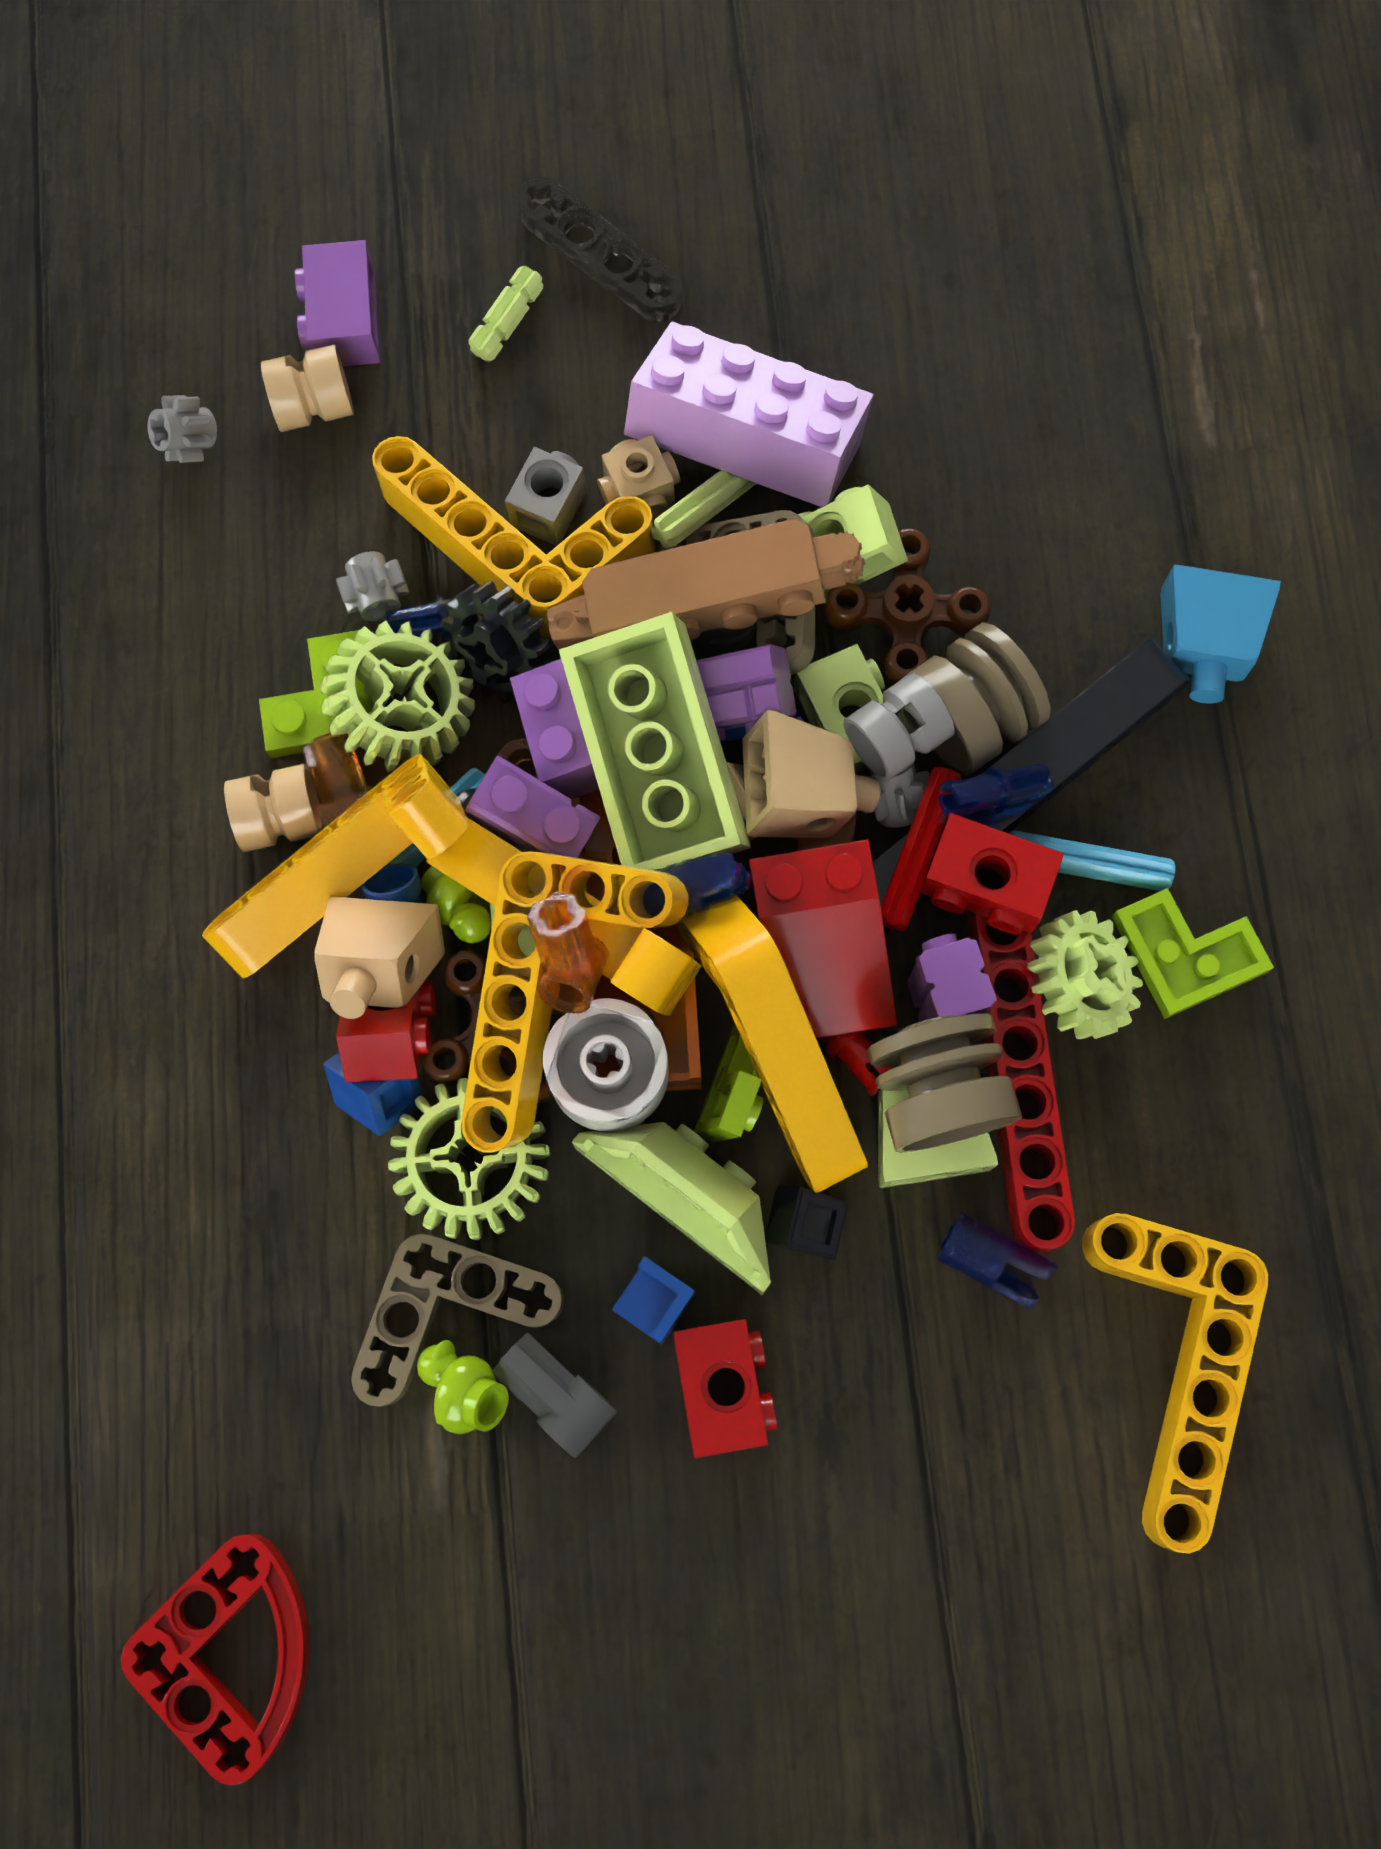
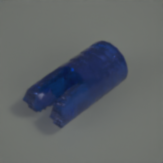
[643,852,753,917]
[936,1212,1058,1309]

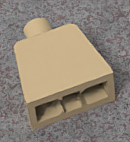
[742,709,881,838]
[315,896,445,1019]

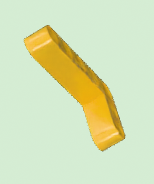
[372,436,656,638]
[202,754,469,978]
[426,817,701,1017]
[462,851,689,1153]
[677,882,868,1194]
[1082,1213,1268,1554]

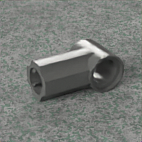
[492,1332,618,1459]

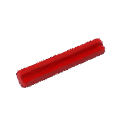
[881,766,962,932]

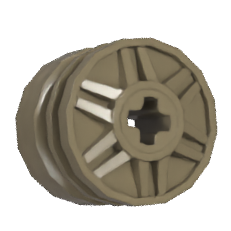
[899,622,1051,777]
[867,1014,1023,1153]

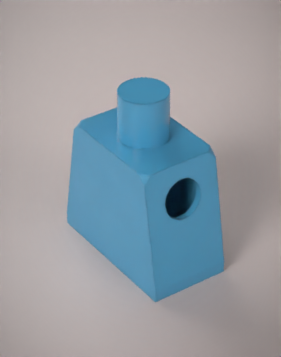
[1160,564,1281,704]

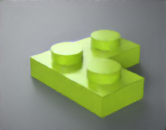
[259,630,373,758]
[1112,888,1274,1019]
[694,1025,763,1143]

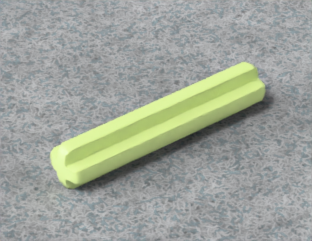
[651,470,757,548]

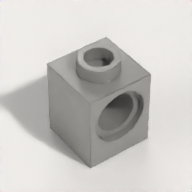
[505,447,587,546]

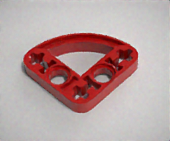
[121,1533,310,1786]

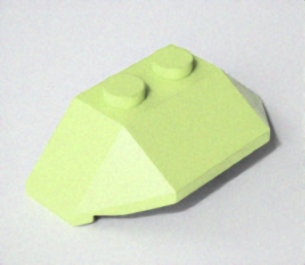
[572,1122,771,1295]

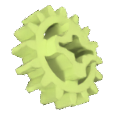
[1027,910,1143,1039]

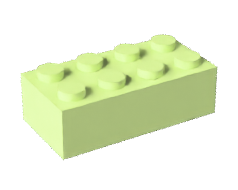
[559,612,752,874]

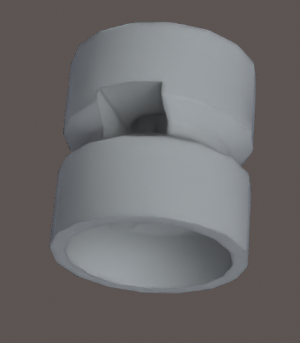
[843,673,955,781]

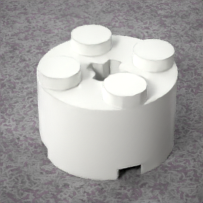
[543,998,669,1132]

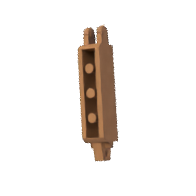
[547,518,865,649]

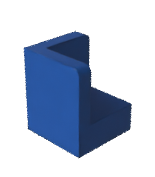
[323,1052,422,1136]
[612,1256,696,1345]

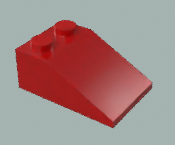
[749,840,897,1039]

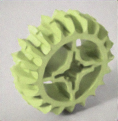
[320,620,475,773]
[388,1078,551,1240]

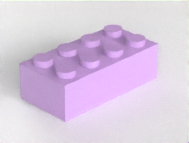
[624,321,874,507]

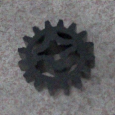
[441,581,554,704]

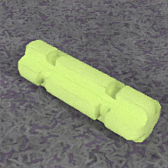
[469,266,543,362]

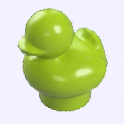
[421,866,491,944]
[417,1340,509,1434]

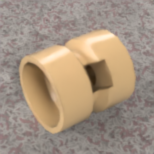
[261,344,354,432]
[224,763,323,853]

